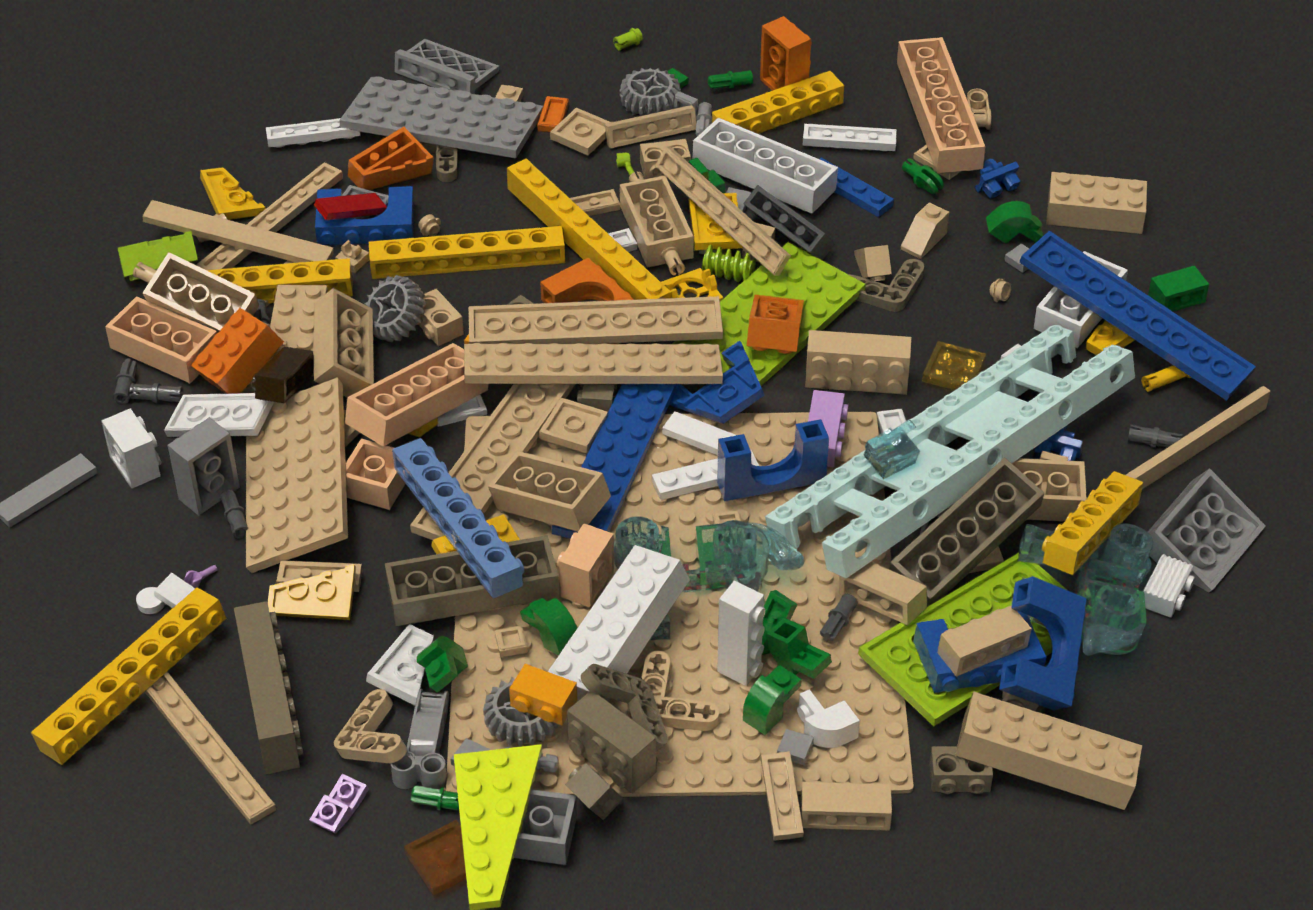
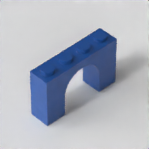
[315,186,414,245]
[717,419,829,502]
[999,576,1087,711]
[913,611,1046,693]

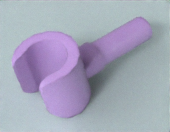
[184,565,217,588]

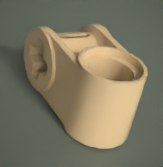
[967,88,991,130]

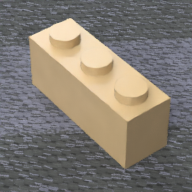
[839,556,927,625]
[937,605,1032,676]
[801,781,892,831]

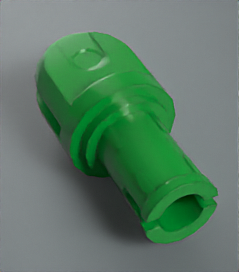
[902,158,944,194]

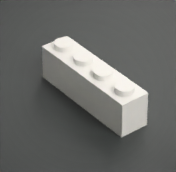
[717,581,766,686]

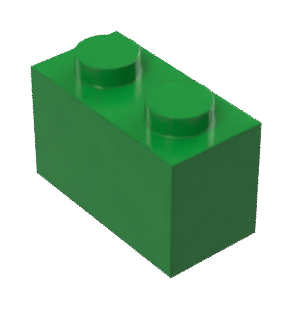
[1148,265,1209,312]

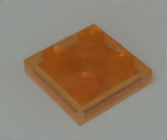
[404,820,466,895]

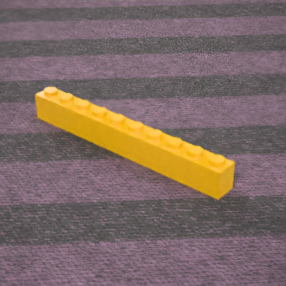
[507,159,671,300]

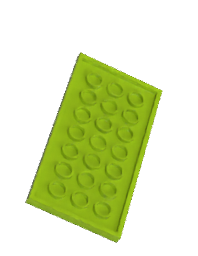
[672,242,866,386]
[858,551,1099,726]

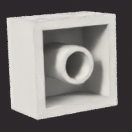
[102,408,161,488]

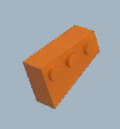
[348,127,434,190]

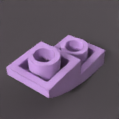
[309,774,369,834]

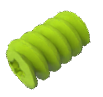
[702,244,756,282]

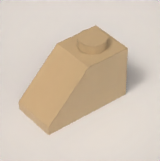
[901,202,949,259]
[854,245,892,281]

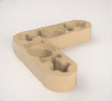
[642,651,719,731]
[334,689,407,763]

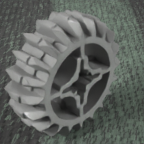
[620,68,681,116]
[364,275,426,342]
[483,677,559,747]

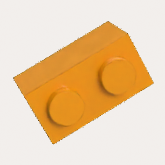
[509,664,578,725]

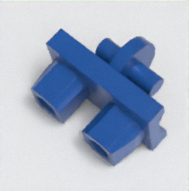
[974,159,1021,199]
[1035,425,1082,461]

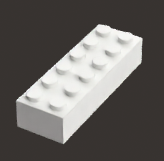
[692,118,838,213]
[548,545,690,702]

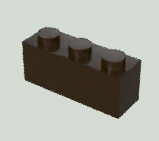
[252,346,313,404]

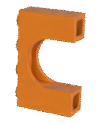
[540,258,634,344]

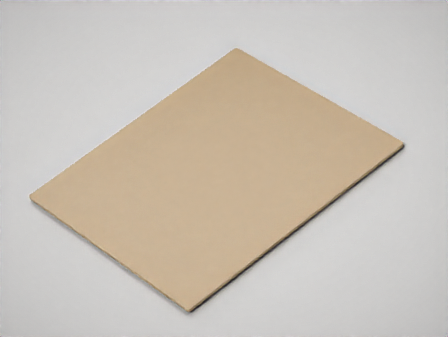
[446,412,914,797]

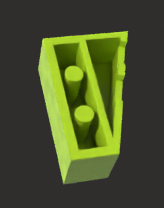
[117,231,198,281]

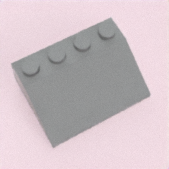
[1138,468,1265,592]

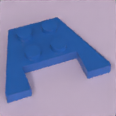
[669,341,764,424]

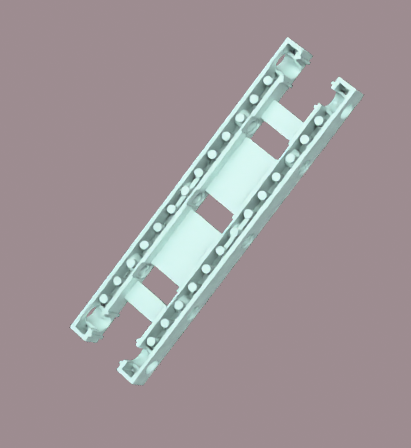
[765,325,1135,578]

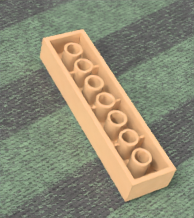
[897,37,985,173]

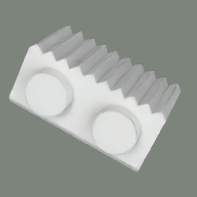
[1140,554,1195,618]

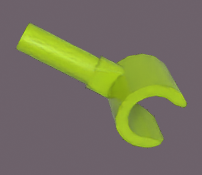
[616,152,637,177]

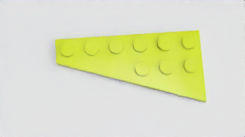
[454,744,542,910]

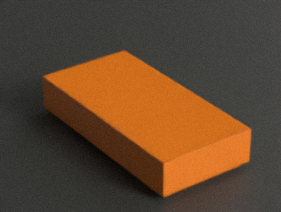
[537,96,569,132]

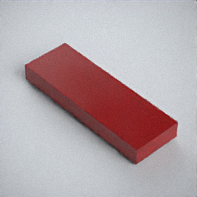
[314,193,387,220]

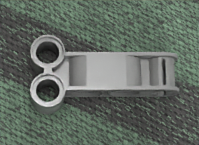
[390,689,449,790]

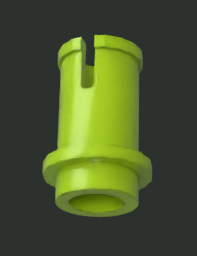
[613,28,643,51]

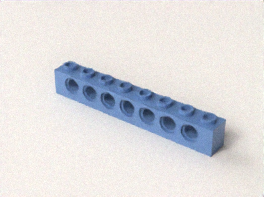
[392,438,524,598]

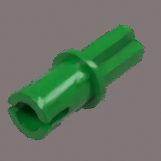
[708,70,753,89]
[411,786,459,811]

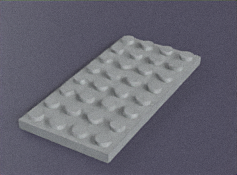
[339,77,543,158]

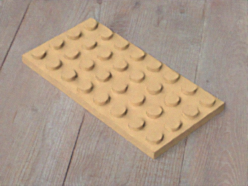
[246,377,348,573]

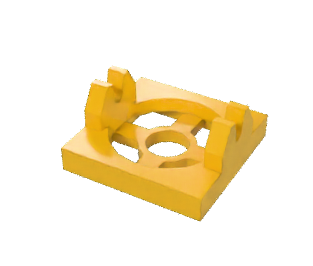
[661,268,723,301]

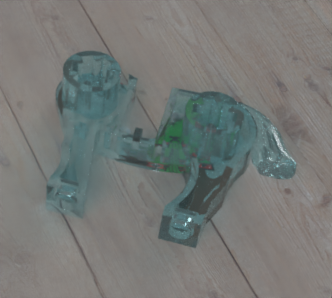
[614,516,804,640]
[1018,524,1153,656]

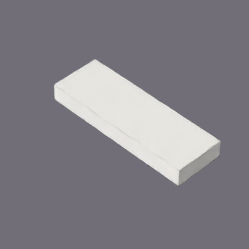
[662,411,736,455]

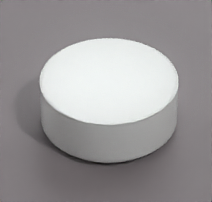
[136,587,165,614]

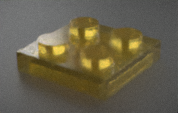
[922,341,986,390]

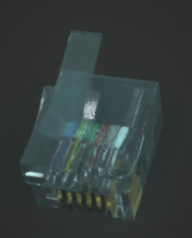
[863,419,920,479]

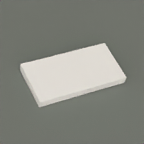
[164,393,274,437]

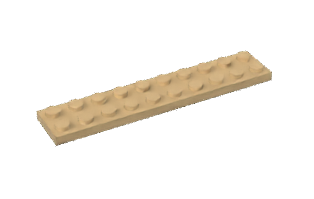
[469,296,723,344]
[464,343,723,384]
[410,384,576,540]

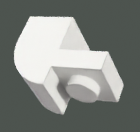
[797,689,860,748]

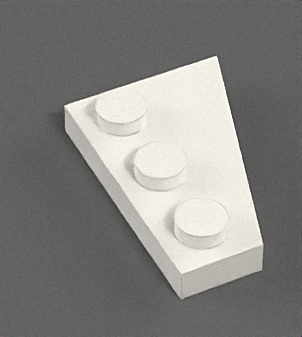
[366,624,433,705]

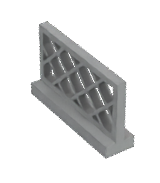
[395,39,499,94]

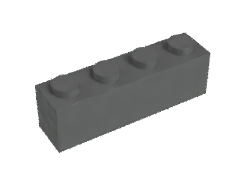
[743,185,835,260]

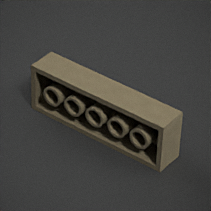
[889,457,1044,607]
[385,535,560,626]
[234,601,304,775]

